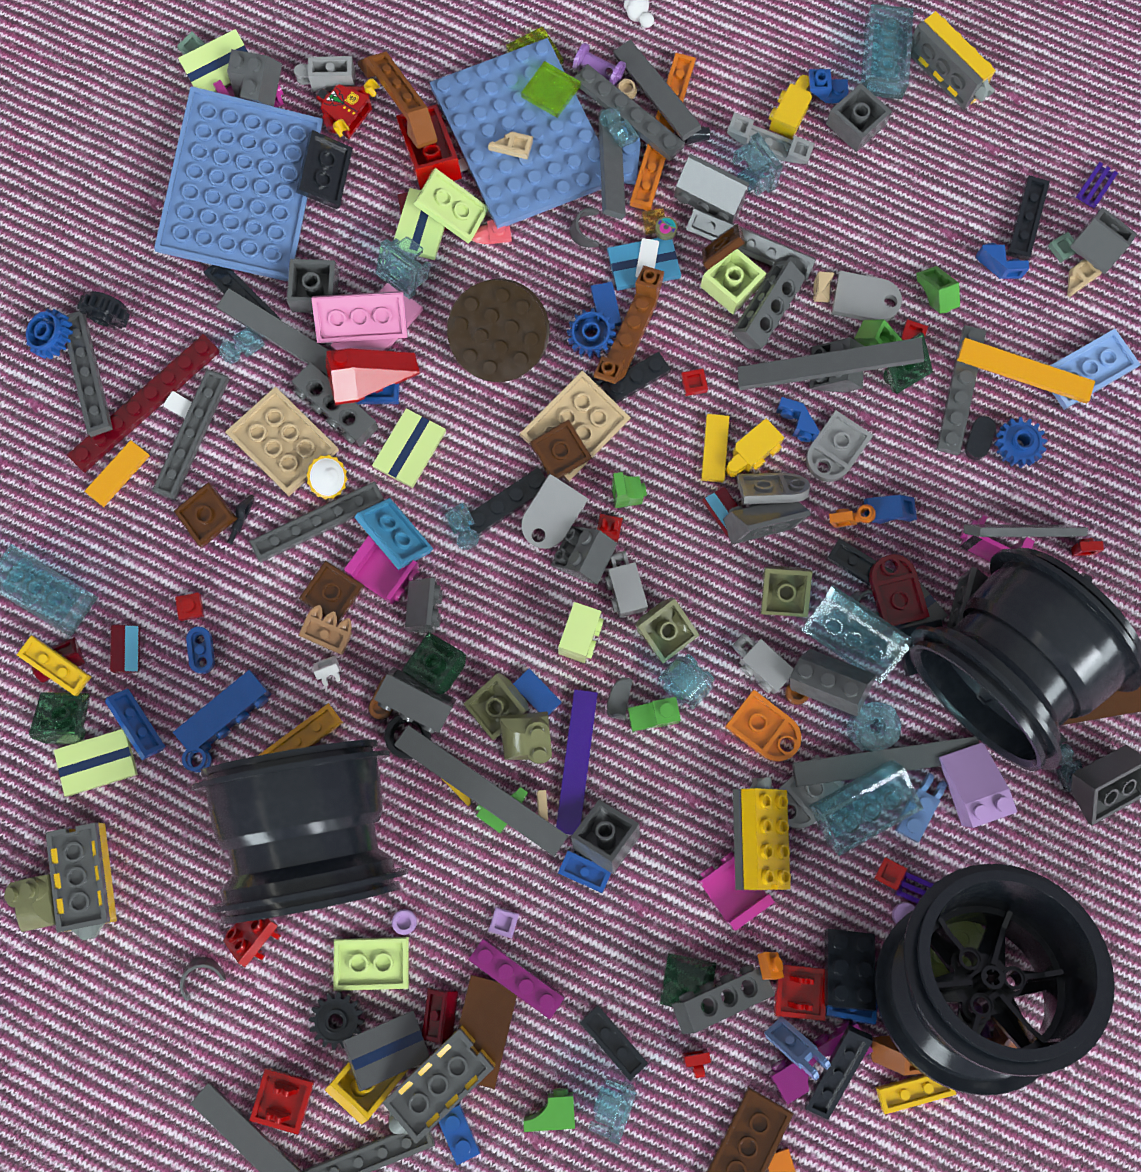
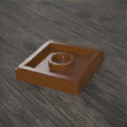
[702,224,745,270]
[529,419,592,479]
[174,482,237,548]
[299,560,365,624]

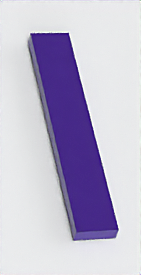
[556,689,598,835]

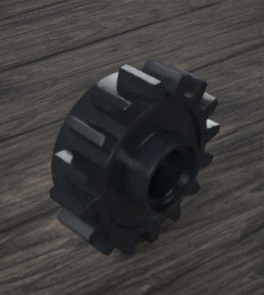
[77,291,130,329]
[309,991,365,1050]

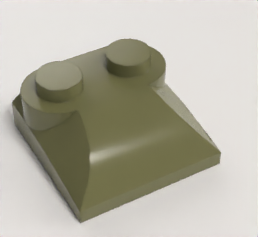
[761,566,812,617]
[635,597,700,663]
[464,673,529,741]
[500,711,552,764]
[4,874,56,932]

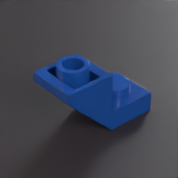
[808,69,849,103]
[976,243,1029,279]
[776,397,819,442]
[864,495,917,524]

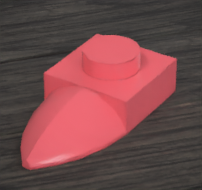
[472,220,512,244]

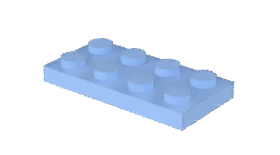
[1050,329,1141,410]

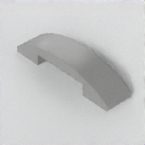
[727,112,815,164]

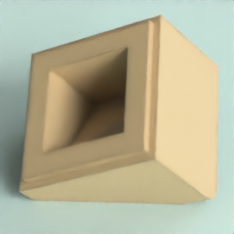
[813,272,834,302]

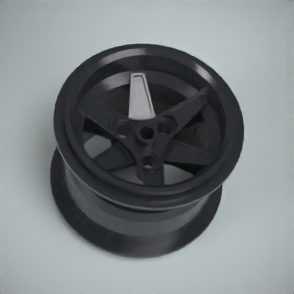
[910,548,1141,771]
[192,739,409,924]
[875,864,1115,1096]

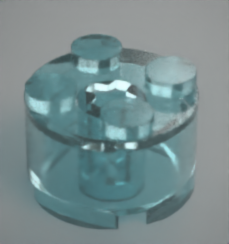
[658,654,715,710]
[847,702,901,752]

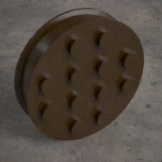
[447,279,550,382]

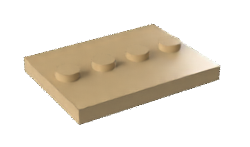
[519,371,631,482]
[225,386,339,496]

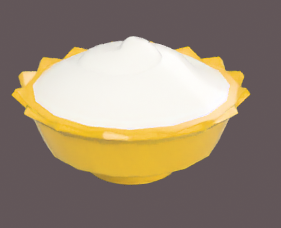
[306,454,348,500]

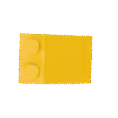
[324,1061,408,1125]

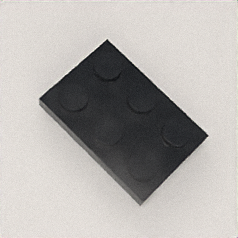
[296,130,353,209]
[824,928,876,1012]

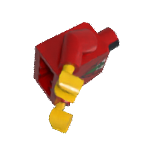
[316,78,380,139]

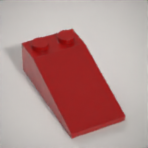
[396,104,462,190]

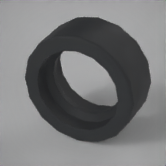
[384,715,431,760]

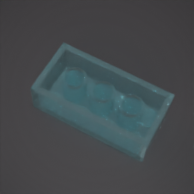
[861,4,914,99]
[0,544,98,636]
[801,585,911,684]
[809,759,924,856]

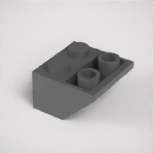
[1070,207,1137,274]
[810,337,864,393]
[551,526,618,584]
[405,578,443,633]

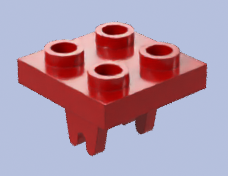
[223,918,281,967]
[774,964,826,1021]
[249,1067,315,1135]

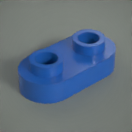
[186,627,215,674]

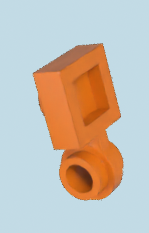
[829,504,876,528]

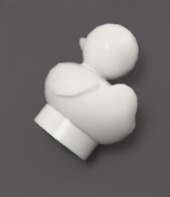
[624,0,654,28]

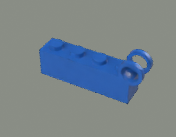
[173,670,272,773]

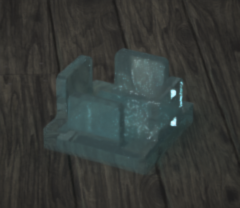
[732,133,783,195]
[376,237,431,299]
[589,1076,637,1145]

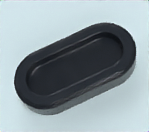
[964,416,996,460]

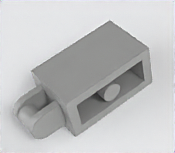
[294,56,356,92]
[605,551,648,618]
[732,634,794,695]

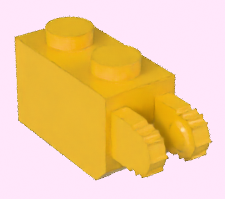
[769,74,812,140]
[725,418,785,478]

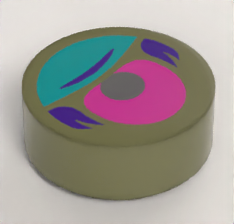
[655,216,677,240]

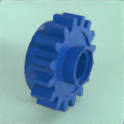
[567,308,616,359]
[26,309,73,359]
[994,417,1048,468]

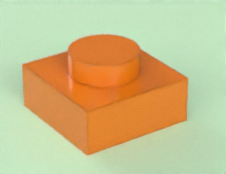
[757,952,784,980]

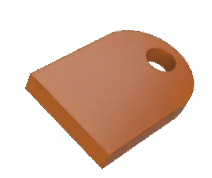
[725,690,801,762]

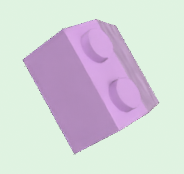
[939,742,1017,828]

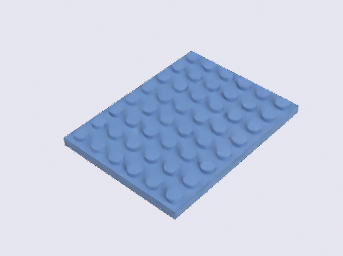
[430,38,601,229]
[154,86,323,281]

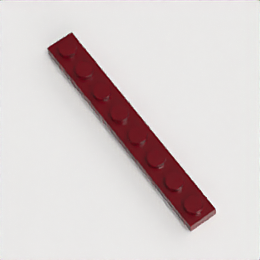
[67,334,220,473]

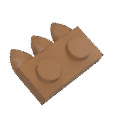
[298,605,352,655]

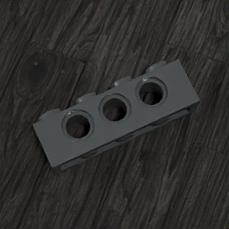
[732,260,805,349]
[291,362,379,447]
[672,964,775,1034]

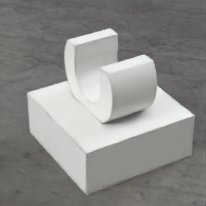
[313,655,340,686]

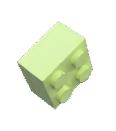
[700,249,766,314]
[558,602,604,663]

